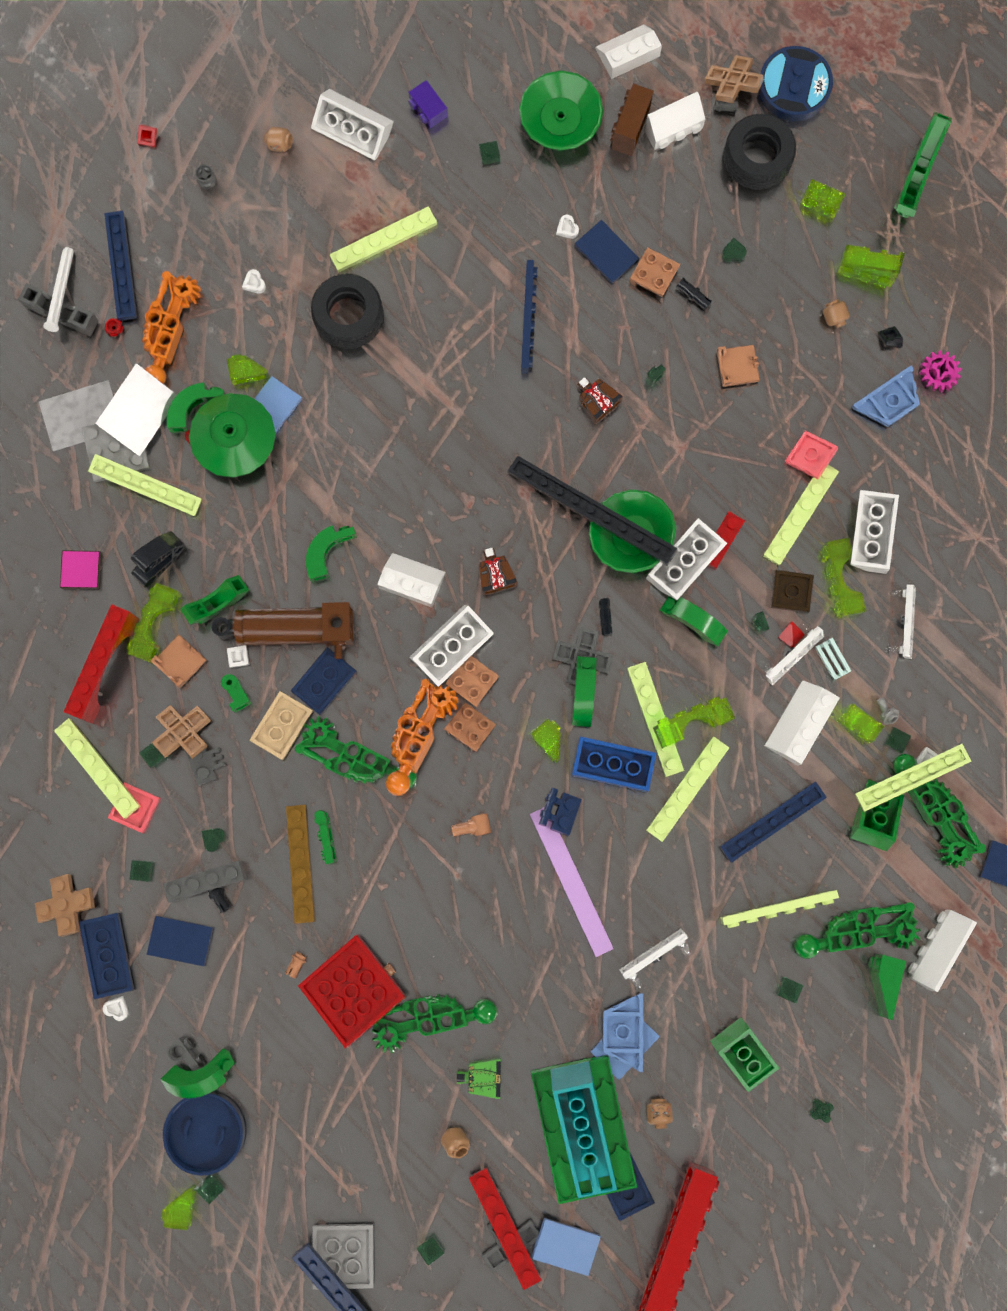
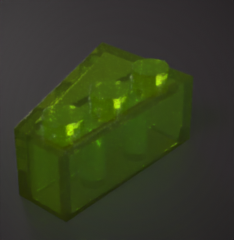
[837,245,905,287]

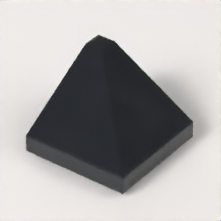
[878,326,903,347]

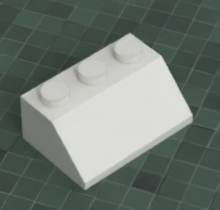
[595,24,662,79]
[645,92,705,150]
[377,553,446,608]

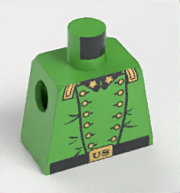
[457,1058,501,1099]

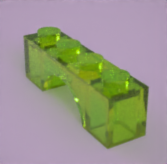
[822,537,866,619]
[127,583,181,664]
[653,696,735,749]

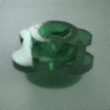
[811,1100,834,1123]

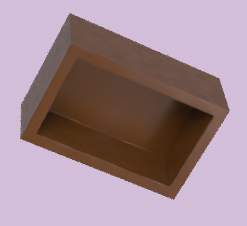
[610,83,654,156]

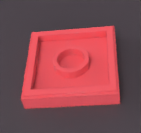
[785,430,838,479]
[108,782,160,834]

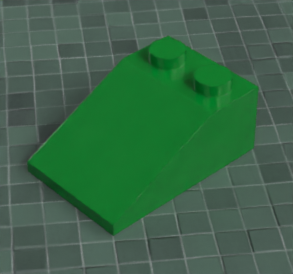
[850,779,904,851]
[868,953,906,1020]
[710,1017,780,1092]

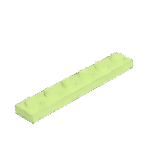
[330,206,437,273]
[88,454,202,516]
[763,465,839,566]
[627,662,684,777]
[54,718,141,819]
[646,737,729,842]
[855,744,971,812]
[720,890,839,928]

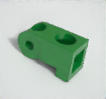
[221,674,252,713]

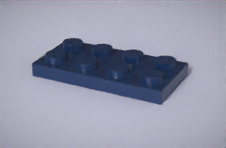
[79,913,134,999]

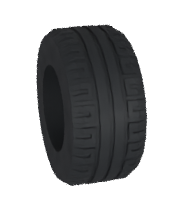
[723,114,796,190]
[311,273,384,349]

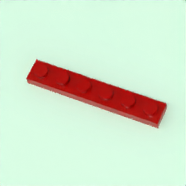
[469,1167,542,1290]

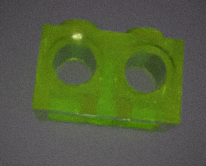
[800,179,845,219]
[837,703,884,744]

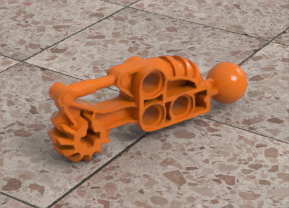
[142,271,201,384]
[385,679,459,796]

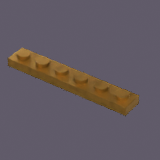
[286,805,315,924]

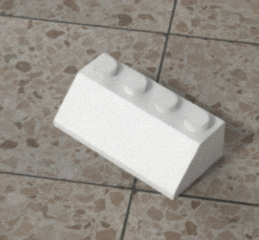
[311,89,394,160]
[850,490,899,574]
[646,518,727,600]
[409,605,494,687]
[764,681,840,766]
[907,910,977,992]

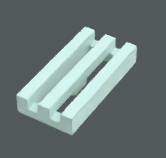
[815,638,851,681]

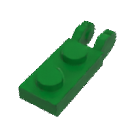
[314,810,337,865]

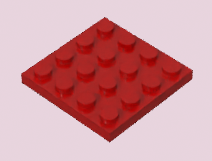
[298,934,407,1048]

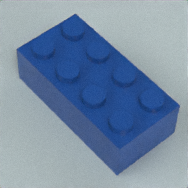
[571,736,657,792]

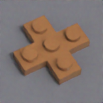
[705,55,764,103]
[152,705,210,759]
[35,874,95,937]

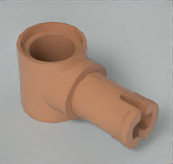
[451,813,492,836]

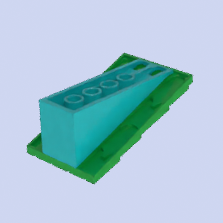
[531,1055,637,1204]

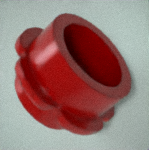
[105,318,123,337]

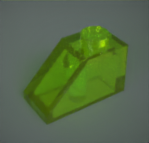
[227,354,270,386]
[530,719,561,764]
[161,1185,197,1230]

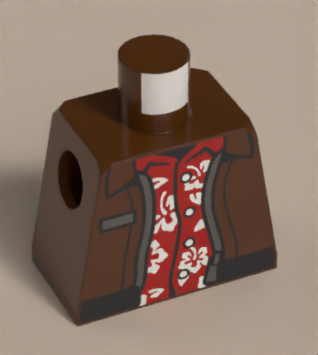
[577,377,623,425]
[479,548,518,596]

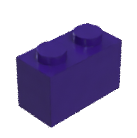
[408,80,448,128]

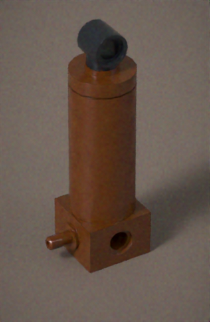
[211,602,354,659]

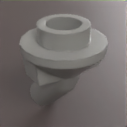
[877,697,899,725]

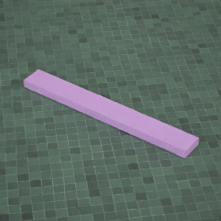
[530,808,613,957]

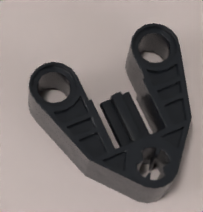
[131,531,185,588]

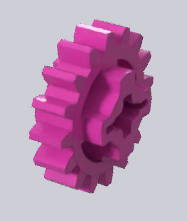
[919,350,962,392]

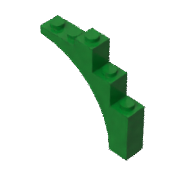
[894,111,952,218]

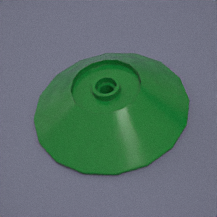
[519,70,603,151]
[189,393,276,477]
[589,489,676,573]

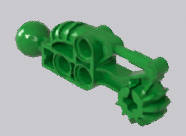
[295,716,417,788]
[893,754,986,868]
[795,902,921,959]
[372,994,498,1053]

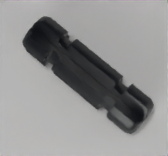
[599,598,612,636]

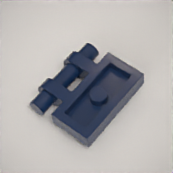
[539,788,582,836]

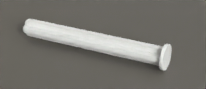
[43,247,74,332]

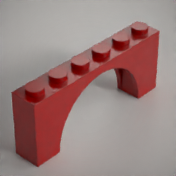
[63,604,139,724]

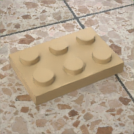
[250,691,313,760]

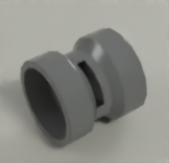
[195,164,216,189]

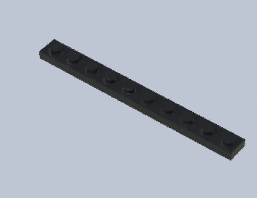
[508,456,678,566]

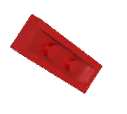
[708,511,745,570]

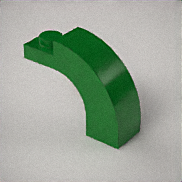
[167,383,226,433]
[306,525,357,583]
[180,575,249,625]
[660,596,728,647]
[572,656,597,727]
[161,1048,235,1098]

